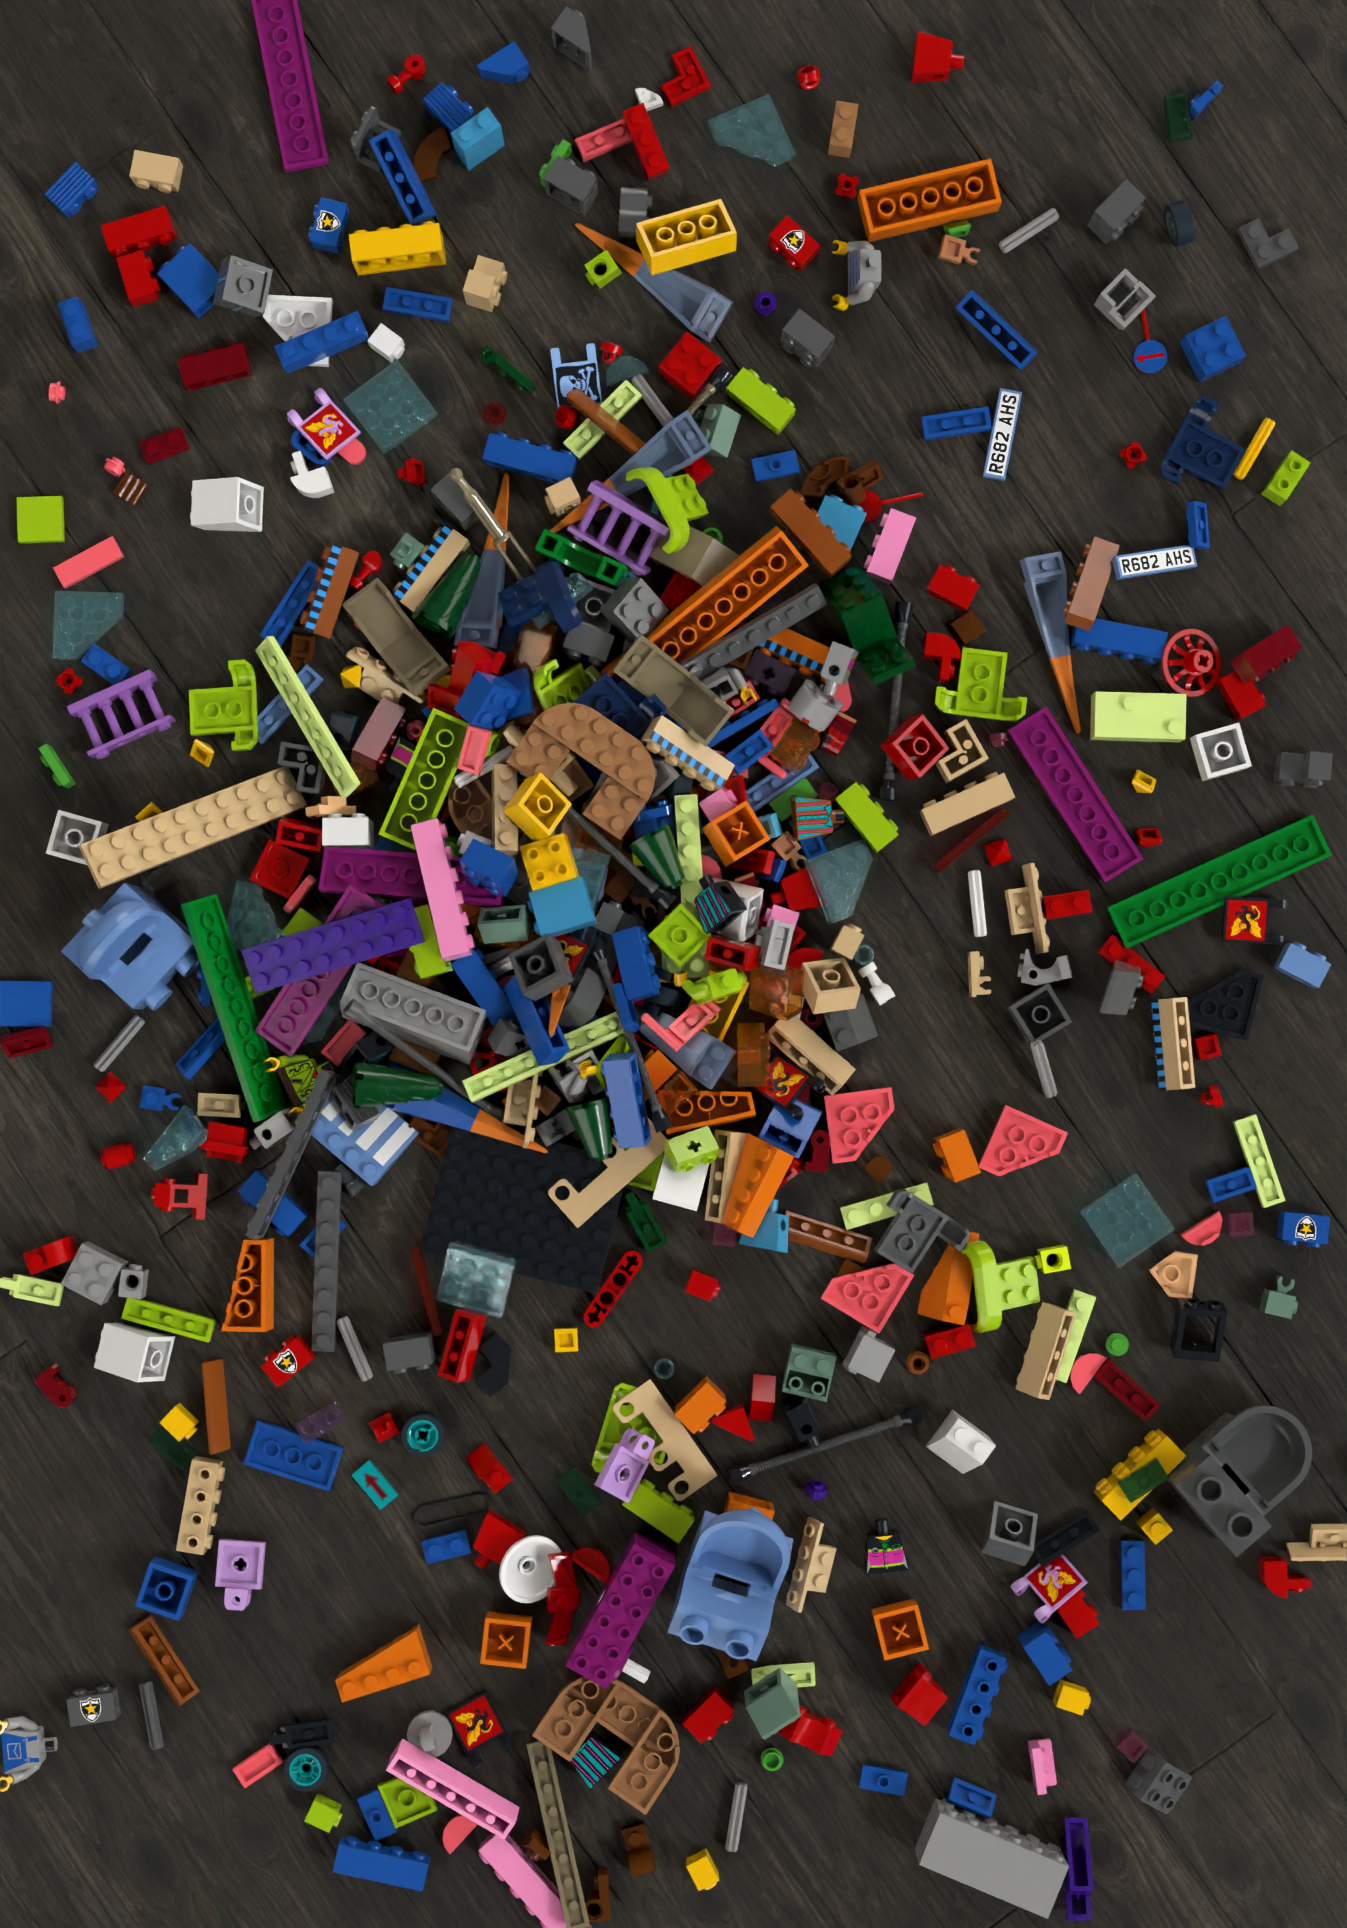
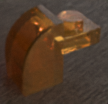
[649,1071,698,1115]

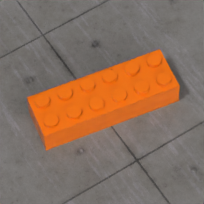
[857,159,1002,242]

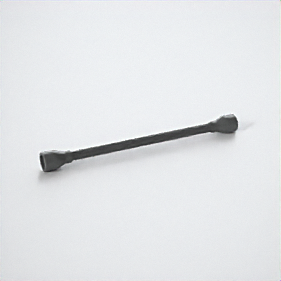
[342,999,507,1124]

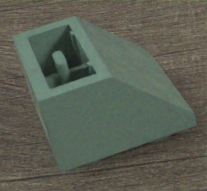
[692,403,741,458]
[477,905,533,944]
[782,1343,837,1402]
[744,1668,801,1740]

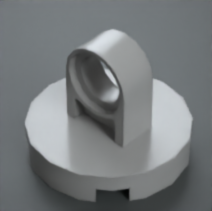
[407,1710,453,1757]

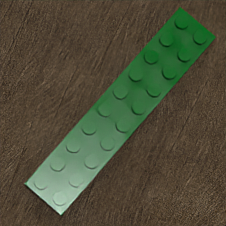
[1106,815,1332,949]
[181,894,288,1123]

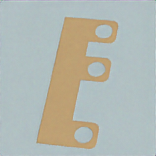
[548,1118,668,1228]
[613,1379,717,1501]

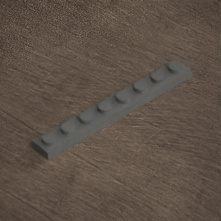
[679,583,827,680]
[245,1070,339,1240]
[311,1170,342,1352]

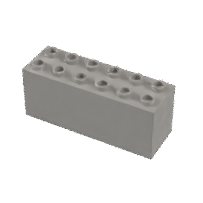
[340,962,486,1065]
[915,1798,1069,1919]

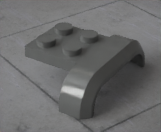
[874,1188,970,1274]

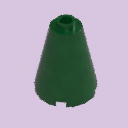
[629,824,685,890]
[566,1097,612,1162]

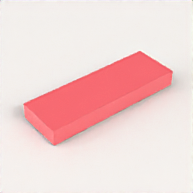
[574,119,631,162]
[53,536,124,589]

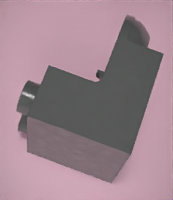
[1165,1405,1312,1557]

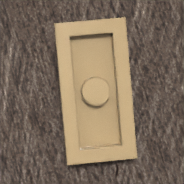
[968,951,991,997]
[197,1093,245,1118]

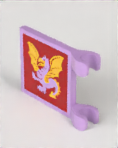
[287,388,361,461]
[1011,1555,1088,1623]

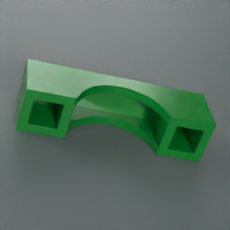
[535,529,630,589]

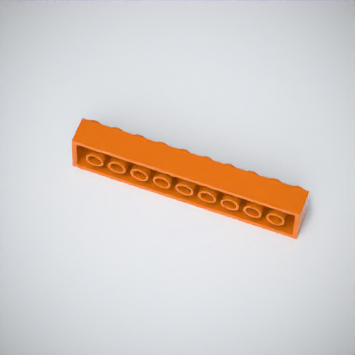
[601,526,809,683]

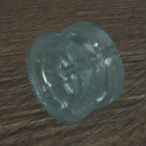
[854,945,874,965]
[654,1358,674,1379]

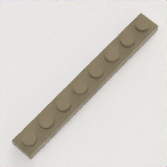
[526,1741,590,1928]

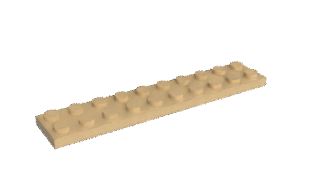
[79,767,307,889]

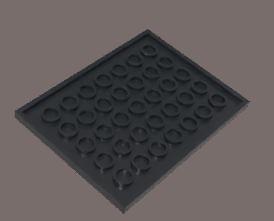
[421,1126,624,1294]

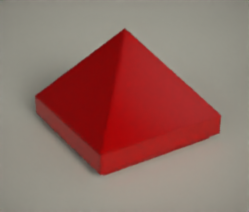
[1136,828,1162,848]
[984,838,1012,867]
[94,1071,127,1103]

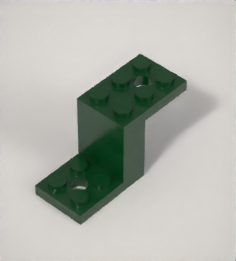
[819,566,916,685]

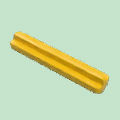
[1233,418,1275,480]

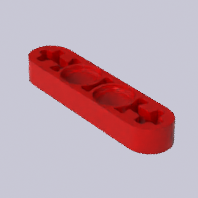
[583,1250,642,1327]

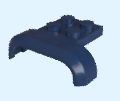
[1159,396,1245,490]
[498,559,583,633]
[572,672,666,738]

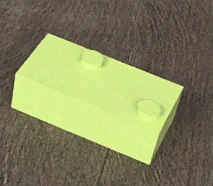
[1090,691,1186,743]

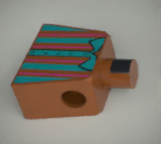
[791,797,845,841]

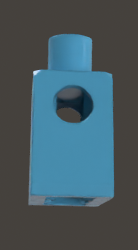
[739,1199,789,1253]

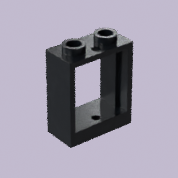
[1170,1298,1227,1362]

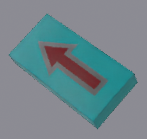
[352,1459,399,1510]

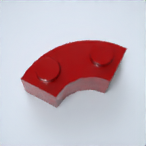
[777,1704,843,1756]

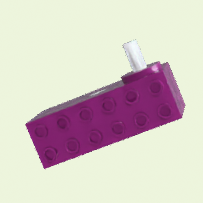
[566,1530,675,1689]

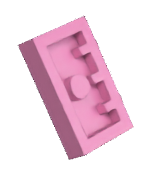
[1028,1738,1057,1795]

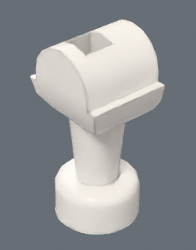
[858,962,895,1006]

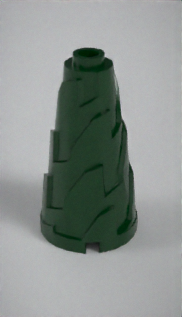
[412,552,481,640]
[352,1062,443,1109]

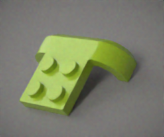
[626,467,709,554]
[935,647,1027,721]
[189,659,258,751]
[533,659,591,711]
[961,1240,1040,1333]
[591,1382,666,1473]

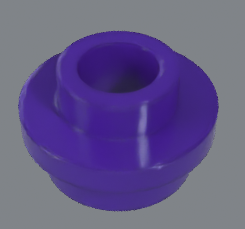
[754,292,777,315]
[805,1480,828,1500]

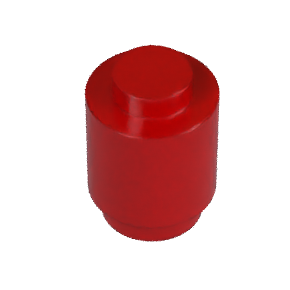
[100,1143,136,1170]

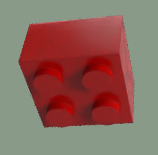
[658,332,722,401]
[880,714,950,780]

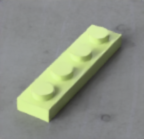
[563,380,642,460]
[1233,1114,1286,1208]
[840,1182,934,1230]
[1056,1289,1096,1383]

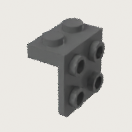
[350,106,401,173]
[1124,1747,1192,1814]

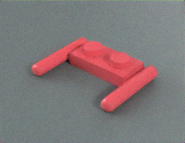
[758,698,821,779]
[641,1001,721,1052]

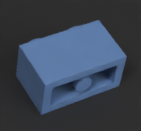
[1273,941,1331,989]

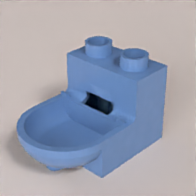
[61,883,200,1011]
[667,1508,793,1661]

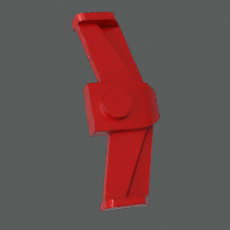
[545,1552,580,1646]

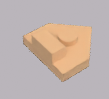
[305,796,356,820]
[1149,1251,1198,1299]

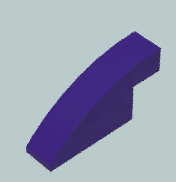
[1063,1818,1094,1921]

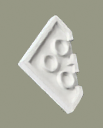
[263,295,333,367]

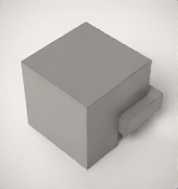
[1094,268,1156,330]
[842,1325,895,1383]

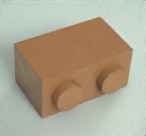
[828,101,859,158]

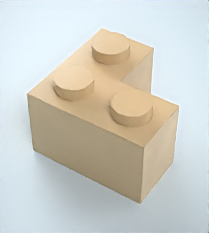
[463,255,508,312]
[935,719,989,784]

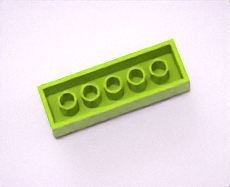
[379,708,469,850]

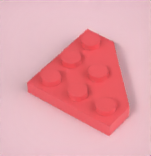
[824,1087,894,1164]
[978,1105,1068,1176]
[820,1263,914,1333]

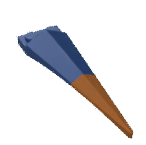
[384,1060,548,1153]

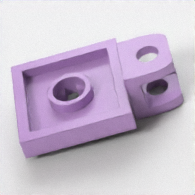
[594,1428,655,1503]
[215,1539,266,1611]

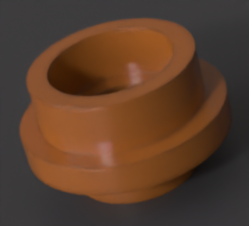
[906,1351,929,1375]

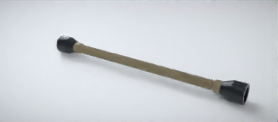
[592,365,732,527]

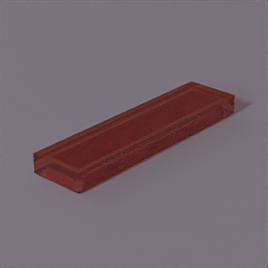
[933,808,1010,873]
[410,1244,445,1336]

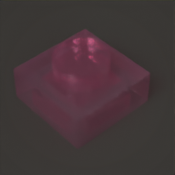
[1228,1212,1254,1237]
[712,1222,737,1247]
[1116,1729,1149,1763]

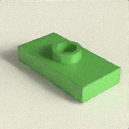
[769,777,818,822]

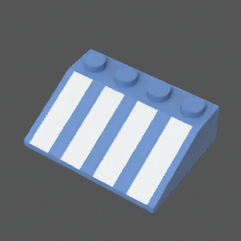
[311,1075,419,1186]

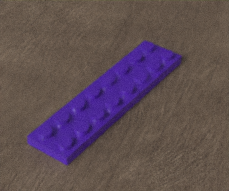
[241,897,425,993]

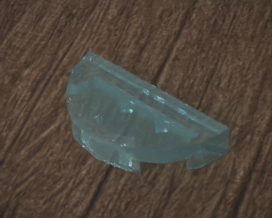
[606,356,649,386]

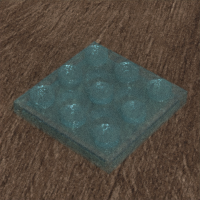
[343,360,438,455]
[1079,1173,1175,1268]
[436,1243,516,1318]

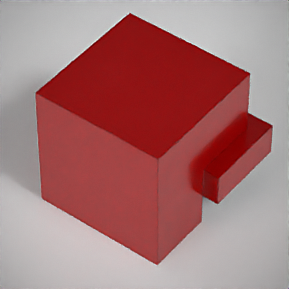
[198,1120,251,1163]
[891,1662,948,1726]

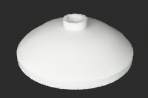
[499,1535,561,1603]

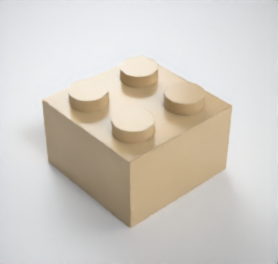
[798,957,861,1014]

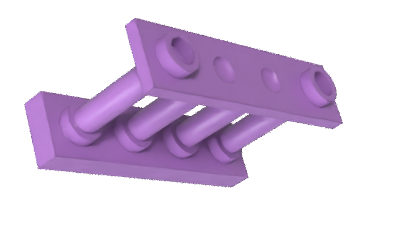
[567,480,670,576]
[67,669,176,759]

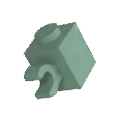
[390,533,425,571]
[1259,1276,1298,1319]

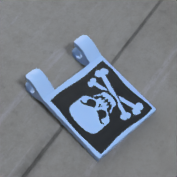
[550,343,602,408]

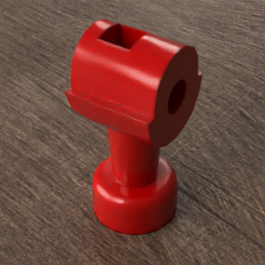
[386,55,426,94]
[349,551,383,591]

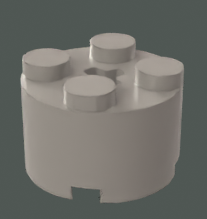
[789,679,843,731]

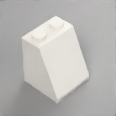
[190,477,264,532]
[713,877,764,943]
[652,1154,709,1211]
[94,1323,175,1382]
[926,1410,996,1474]

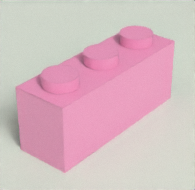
[863,508,916,585]

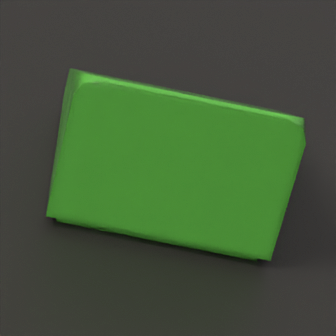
[943,219,971,238]

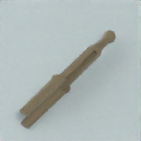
[449,468,537,582]

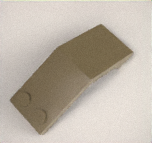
[640,514,739,587]
[342,577,451,697]
[612,633,735,747]

